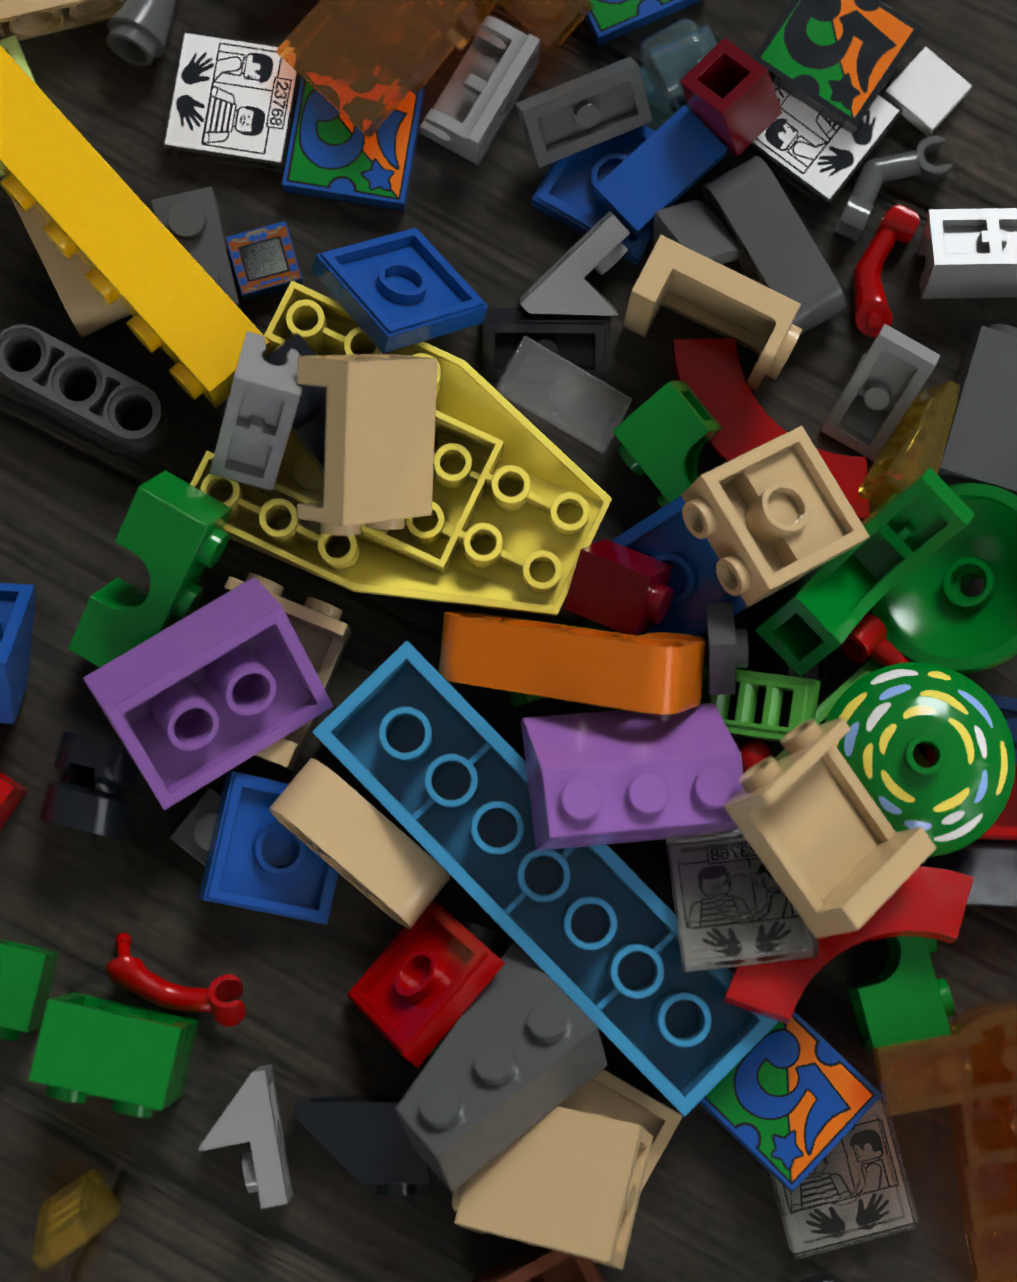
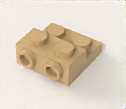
[681,426,870,607]

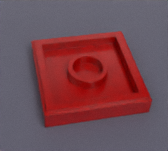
[347,900,505,1067]

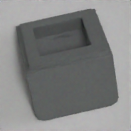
[653,199,742,265]

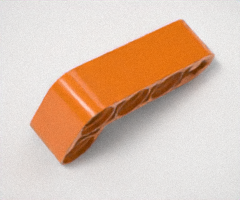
[438,611,707,714]

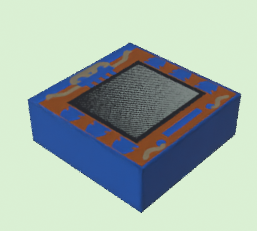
[226,221,304,302]

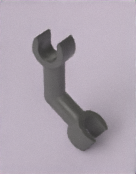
[834,136,953,241]

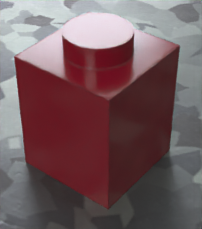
[679,37,782,156]
[563,539,674,635]

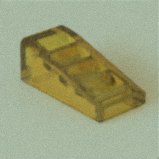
[858,380,960,505]
[32,1169,122,1270]

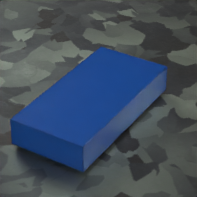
[594,105,728,238]

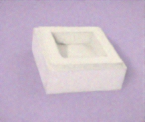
[882,46,972,137]

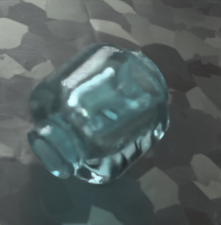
[639,18,717,113]

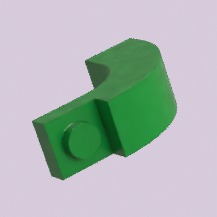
[755,467,976,677]

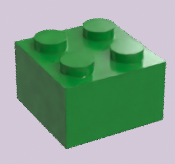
[28,992,200,1118]

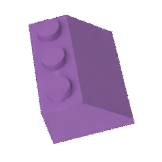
[83,576,334,810]
[521,703,743,851]

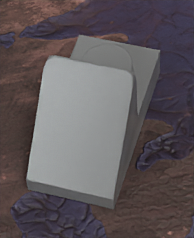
[520,210,630,316]
[820,324,940,461]
[198,1064,294,1209]

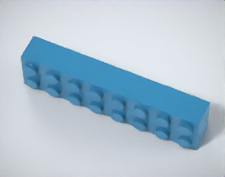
[312,641,779,1116]

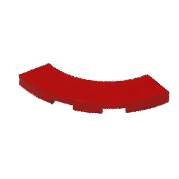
[672,338,869,522]
[723,866,974,1024]

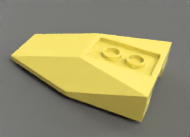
[190,280,612,616]

